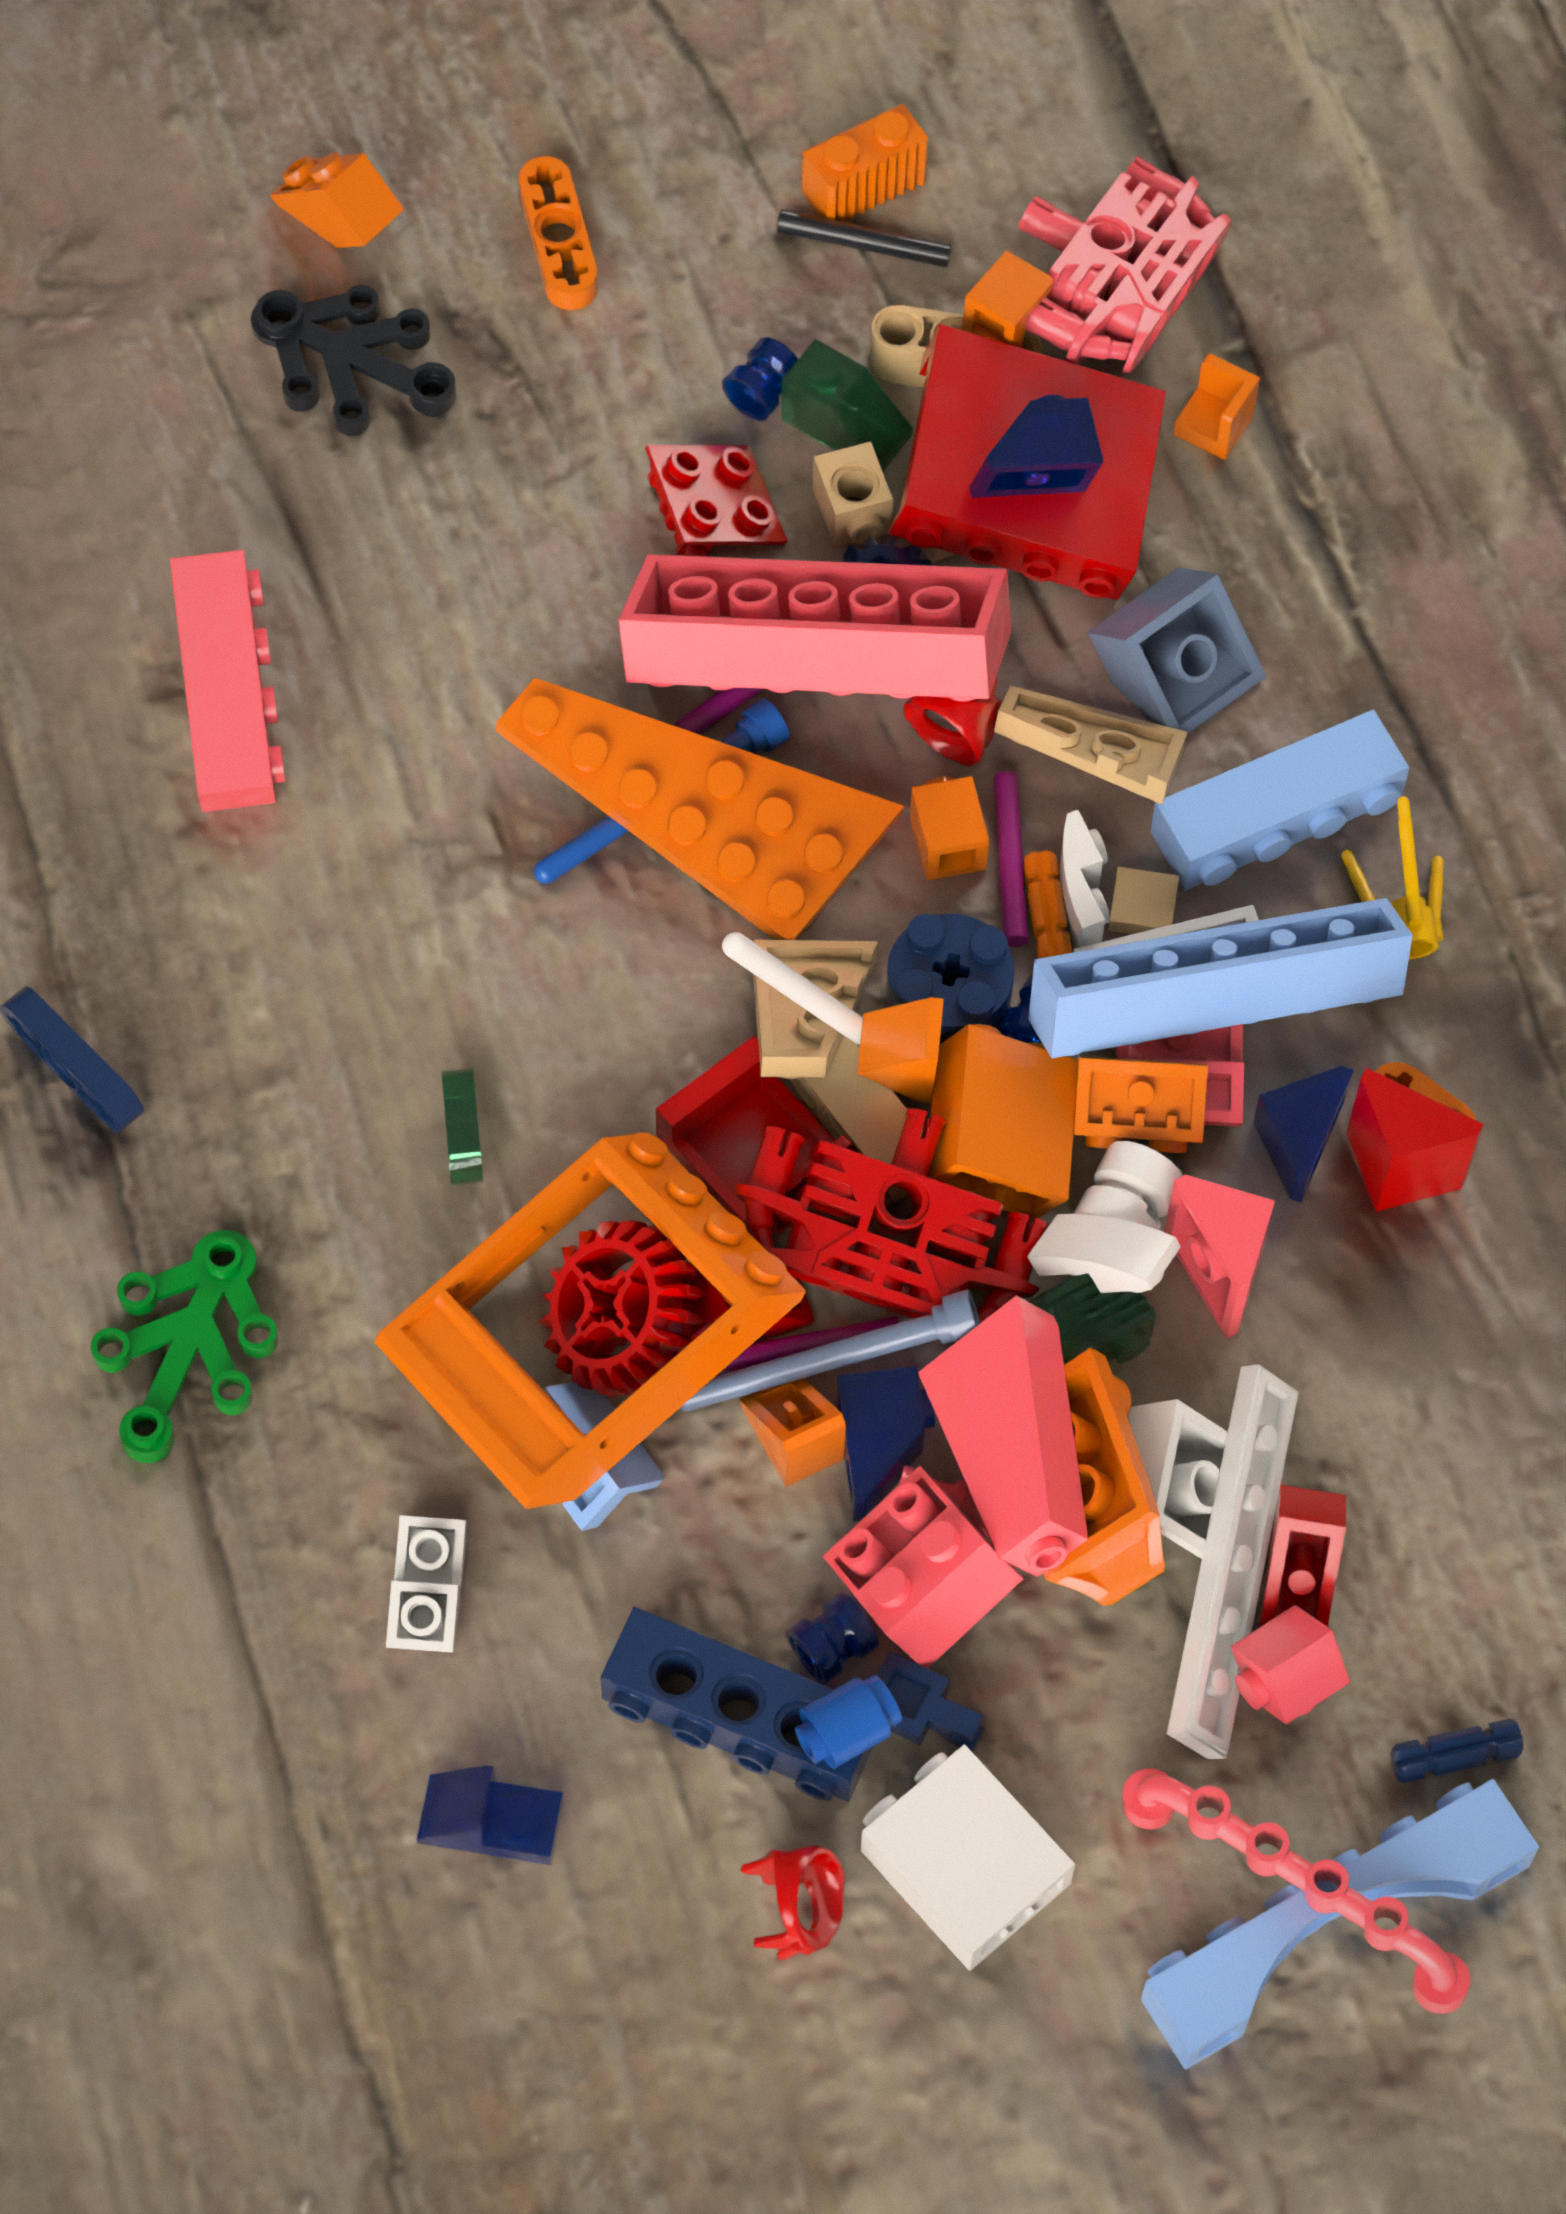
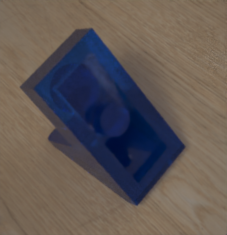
[416,1765,564,1865]

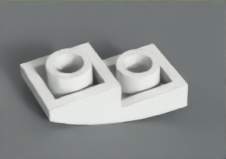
[1059,810,1110,949]
[1027,1214,1181,1293]
[386,1515,468,1653]

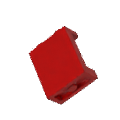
[656,1035,853,1236]

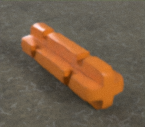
[1024,850,1072,959]

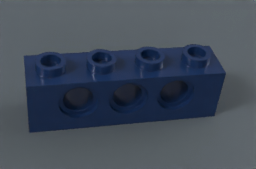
[600,1607,873,1802]

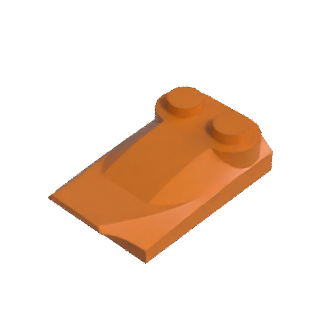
[1043,1347,1165,1606]

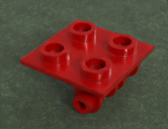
[645,444,788,557]

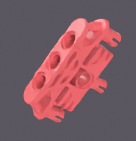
[1018,156,1232,374]

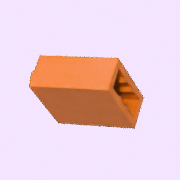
[927,1024,1078,1220]

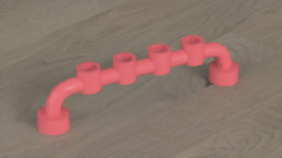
[1122,1768,1470,2014]

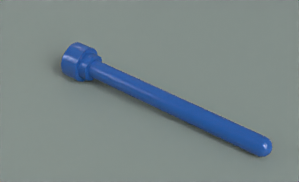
[534,698,790,884]

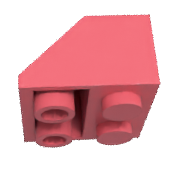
[823,1466,1023,1669]

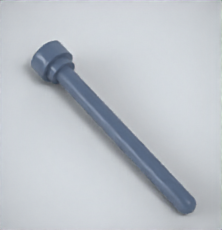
[680,1289,980,1411]

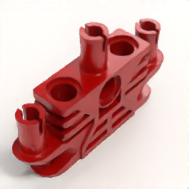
[735,1108,1048,1323]

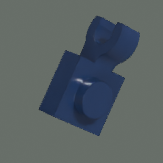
[877,1651,984,1752]

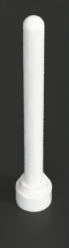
[722,932,863,1046]

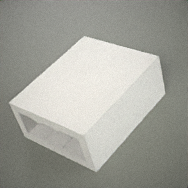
[860,1744,1075,1971]

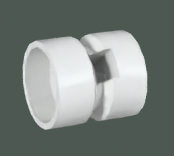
[1074,1141,1183,1231]

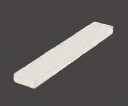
[1167,1364,1298,1759]

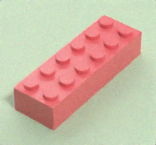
[618,554,1012,701]

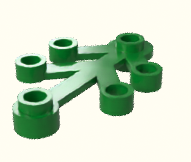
[90,1230,278,1463]

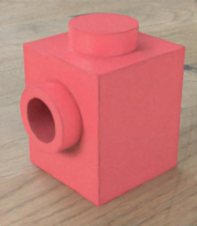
[1230,1605,1351,1724]

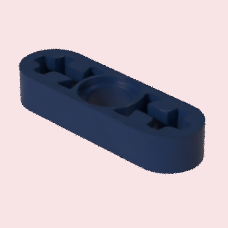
[0,986,144,1133]

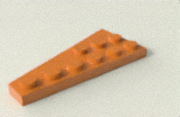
[496,678,904,940]

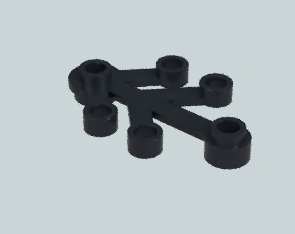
[251,285,457,436]

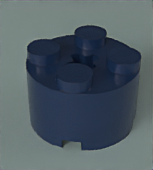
[885,913,1014,1045]

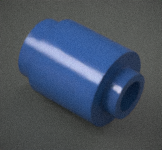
[795,1674,902,1769]

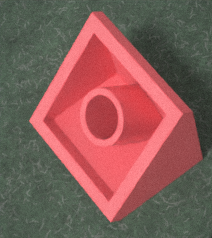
[1164,1175,1275,1339]

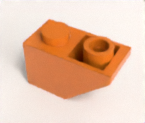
[270,152,404,248]

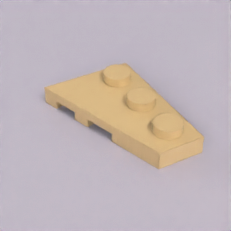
[994,685,1188,805]
[753,939,878,1079]

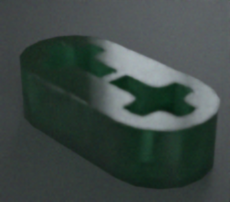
[441,1068,483,1185]

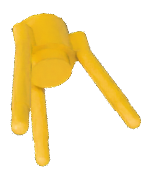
[1341,796,1444,959]

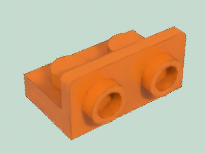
[1074,1056,1208,1153]

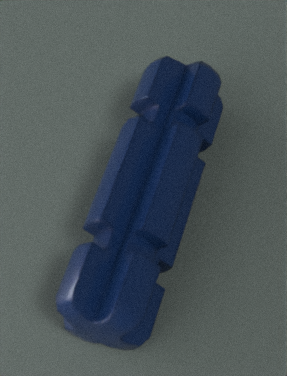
[1390,1718,1524,1783]

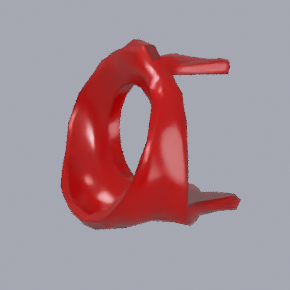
[903,679,1002,767]
[740,1845,845,1960]

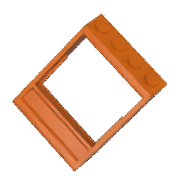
[374,1132,806,1509]

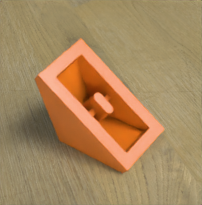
[857,997,944,1103]
[739,1378,846,1487]

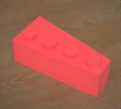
[170,550,285,812]

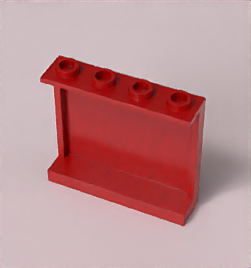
[889,324,1166,601]

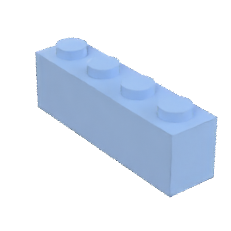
[1150,709,1410,891]

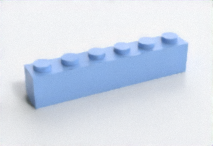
[1028,898,1413,1059]

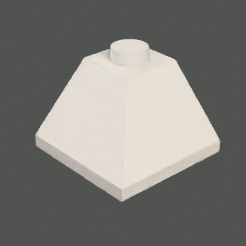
[1128,1399,1228,1559]

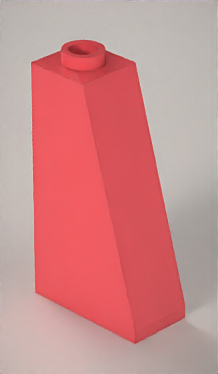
[918,1295,1088,1577]

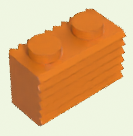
[800,104,928,222]

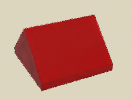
[1346,1067,1484,1212]

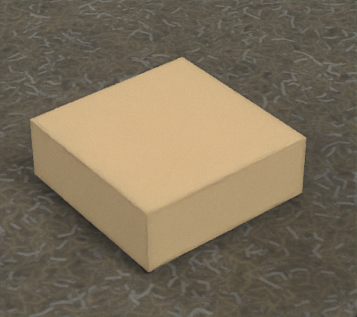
[1108,866,1179,934]

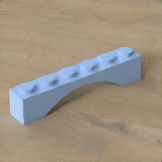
[1141,1779,1539,2070]

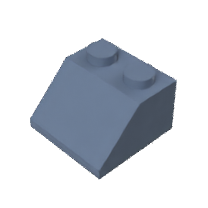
[1087,567,1267,734]

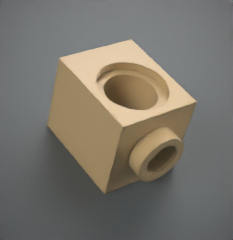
[813,441,893,547]

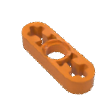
[519,156,598,310]

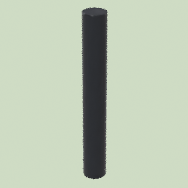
[777,209,952,268]

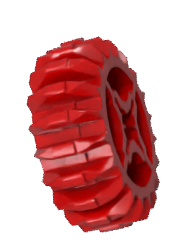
[539,1219,707,1397]

